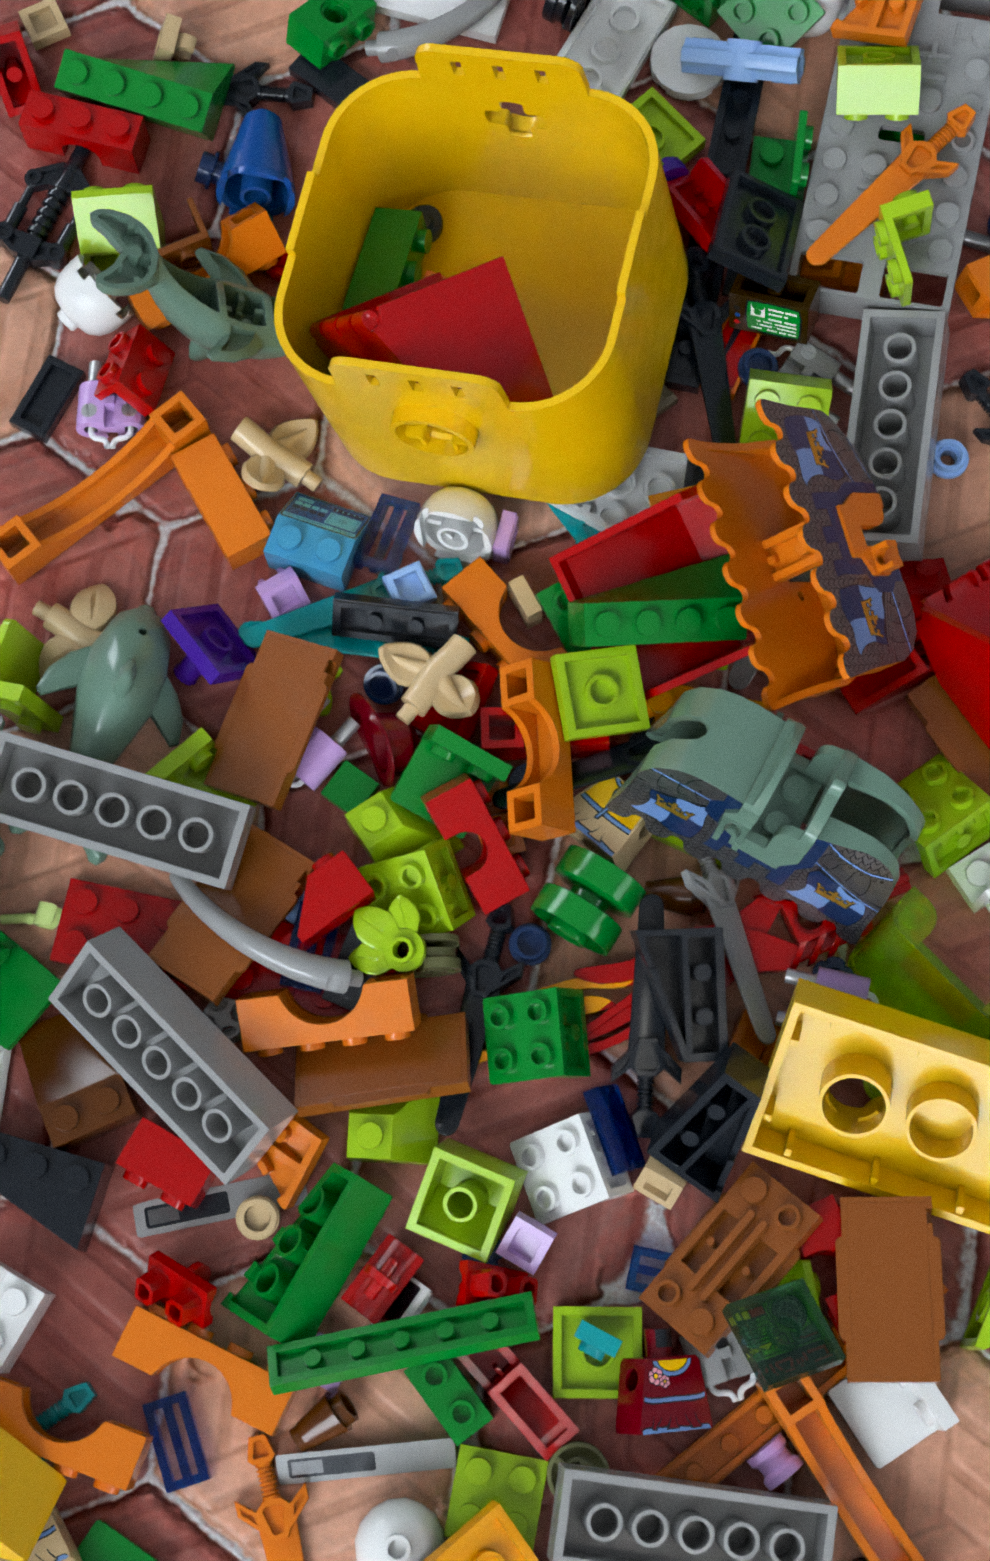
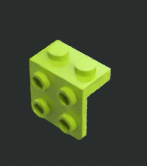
[873,189,934,307]
[0,618,64,734]

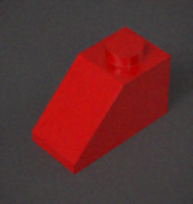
[0,20,42,118]
[297,850,376,950]

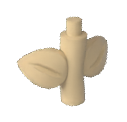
[230,417,323,492]
[32,584,117,679]
[378,634,480,726]

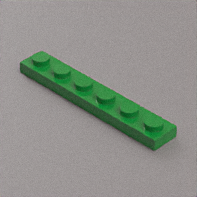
[267,1291,540,1395]

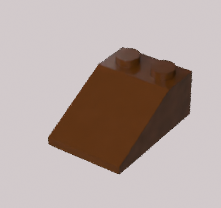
[19,1013,144,1152]

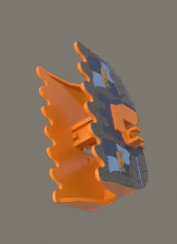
[683,399,917,712]

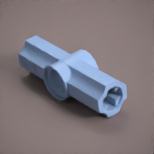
[680,37,805,85]

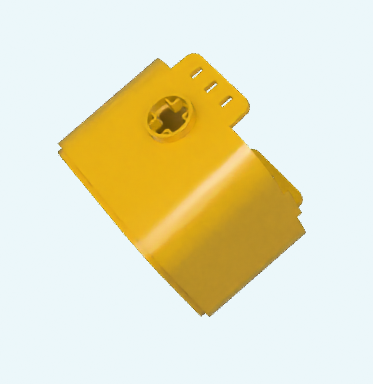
[274,43,688,504]

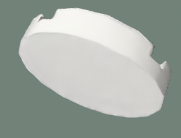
[649,24,724,101]

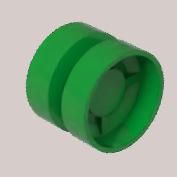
[530,845,646,956]

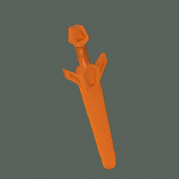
[806,103,976,266]
[234,1433,310,1561]

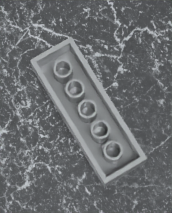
[847,309,950,561]
[0,730,257,891]
[48,926,298,1186]
[546,1462,838,1561]

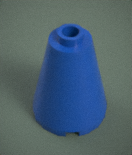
[216,109,296,222]

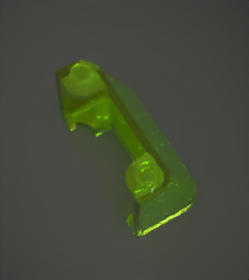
[848,886,990,1040]

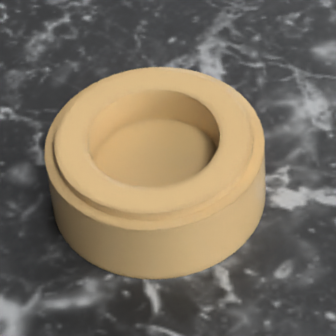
[236,1195,281,1240]

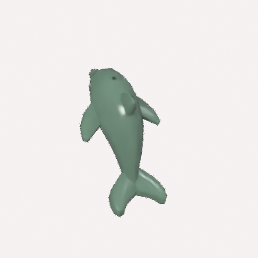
[90,209,286,363]
[8,604,183,866]

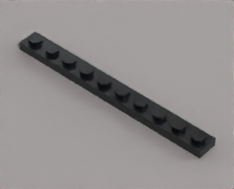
[664,32,764,394]

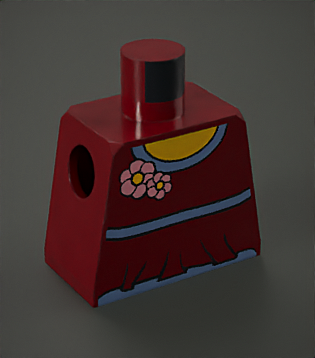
[616,1328,713,1435]

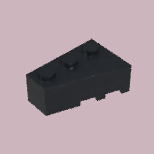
[629,927,728,1062]
[647,1042,770,1203]
[0,1132,114,1252]

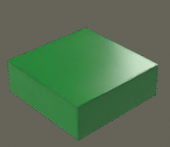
[321,760,380,813]

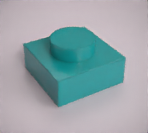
[573,1320,623,1362]

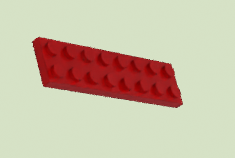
[50,878,402,1016]

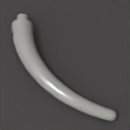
[365,0,501,64]
[169,873,363,994]

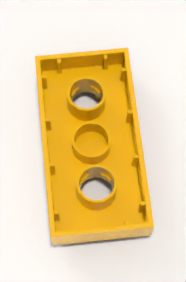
[741,978,990,1234]

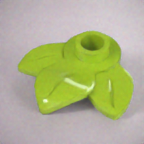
[349,895,426,976]

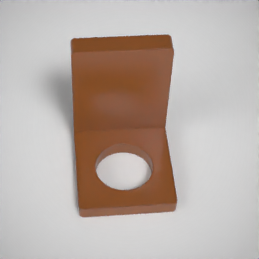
[158,197,214,269]

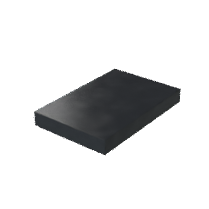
[706,167,804,293]

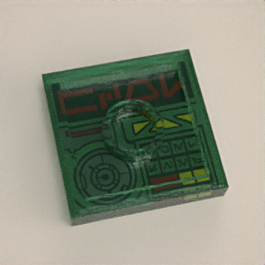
[722,1278,846,1393]

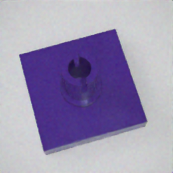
[161,603,257,686]

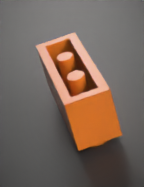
[170,433,274,570]

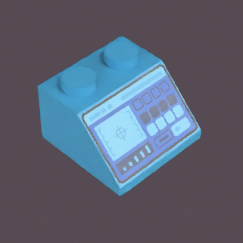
[263,492,373,592]

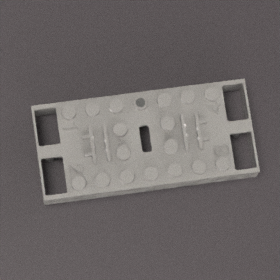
[789,0,990,320]

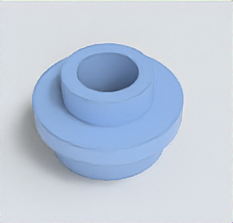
[933,439,969,479]

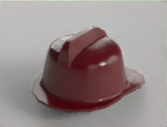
[349,692,419,787]

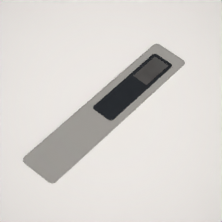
[133,1175,307,1238]
[275,1438,457,1485]

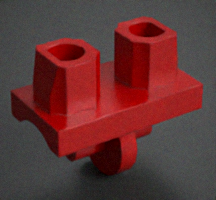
[341,1233,425,1324]
[135,1250,217,1329]
[456,1260,538,1306]

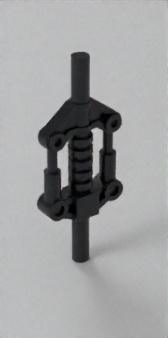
[0,145,91,304]

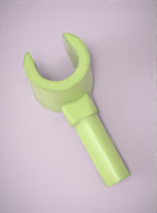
[0,901,63,930]

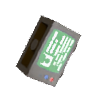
[729,273,821,345]

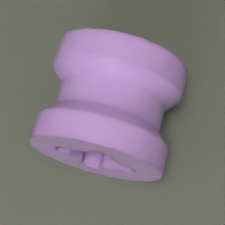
[746,1433,804,1491]

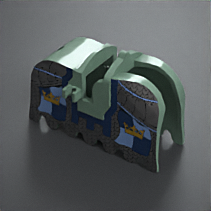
[605,687,926,945]

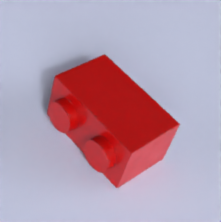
[115,1117,216,1212]

